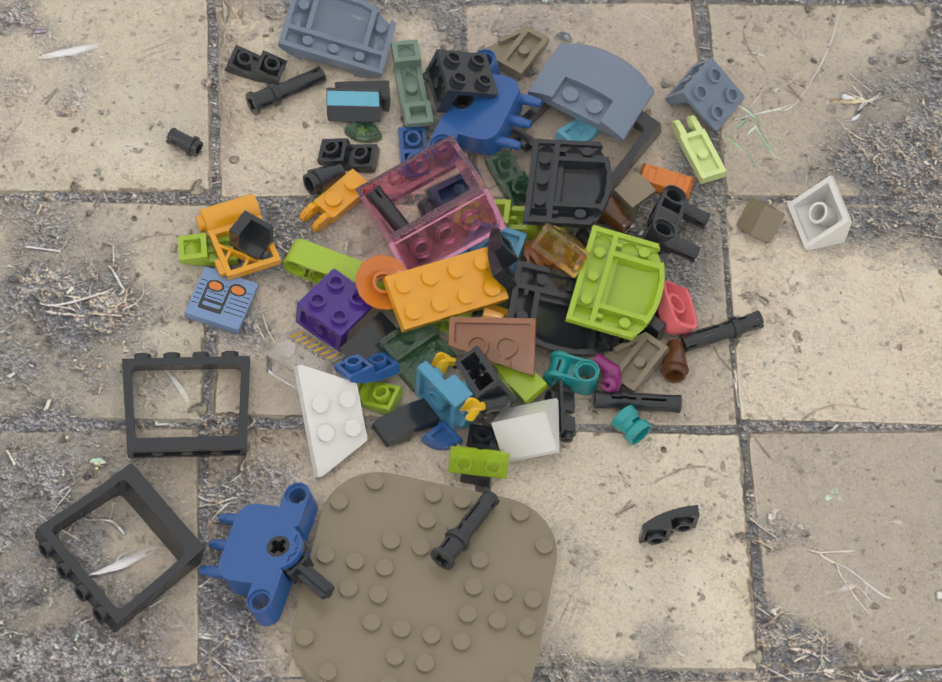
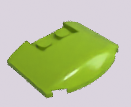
[565,225,665,341]

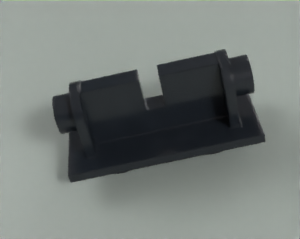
[544,379,576,442]

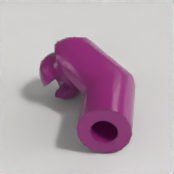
[592,353,622,392]

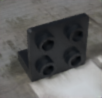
[425,49,498,113]

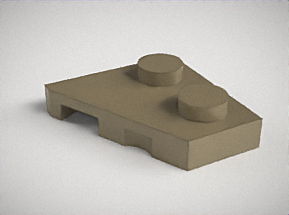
[478,26,549,80]
[591,332,669,393]

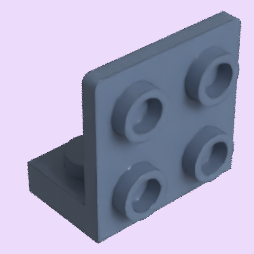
[665,57,744,132]

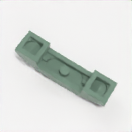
[391,39,434,127]

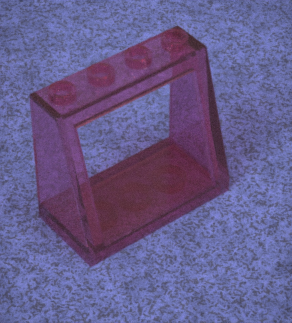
[355,135,507,270]

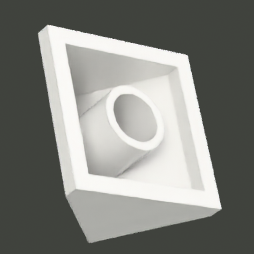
[787,175,852,251]
[491,398,559,463]

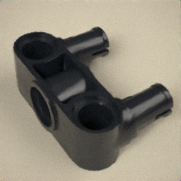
[643,185,711,263]

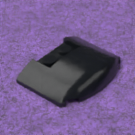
[523,138,612,228]
[507,260,619,356]

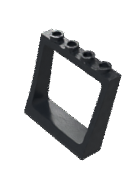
[510,102,662,194]
[122,351,250,459]
[35,463,205,633]

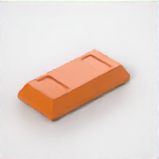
[640,163,695,200]

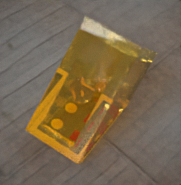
[531,223,590,278]

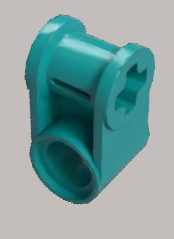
[542,351,600,396]

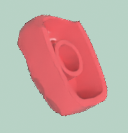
[655,281,697,336]

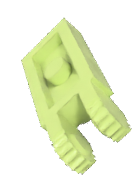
[672,115,727,185]

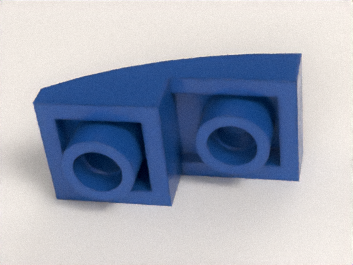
[398,127,429,177]
[334,351,400,383]

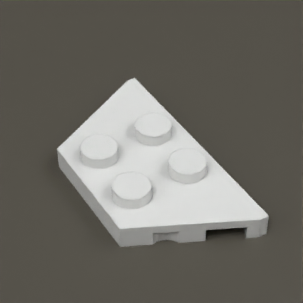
[294,365,368,478]

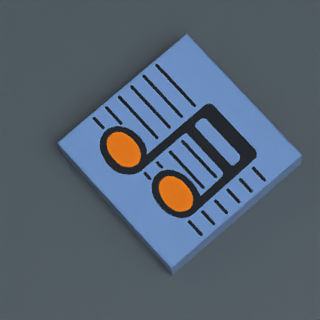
[185,267,259,335]

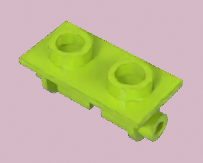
[448,444,510,479]

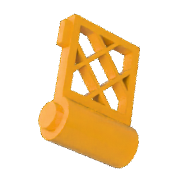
[195,193,281,281]

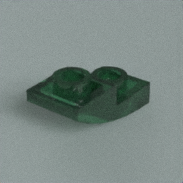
[484,149,529,206]

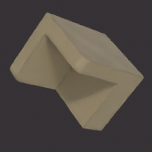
[612,172,656,221]
[736,196,785,243]

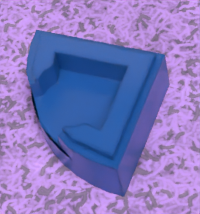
[421,420,463,451]

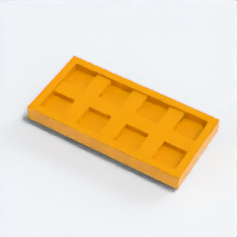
[383,247,509,333]

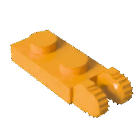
[299,169,372,233]

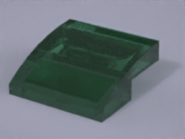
[378,323,456,392]

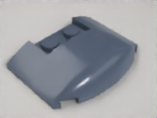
[278,0,396,78]
[528,43,654,142]

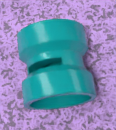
[611,405,652,446]

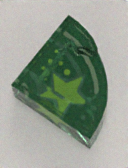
[344,122,382,143]

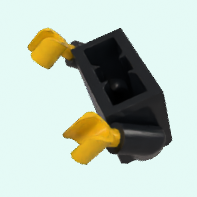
[431,345,517,421]

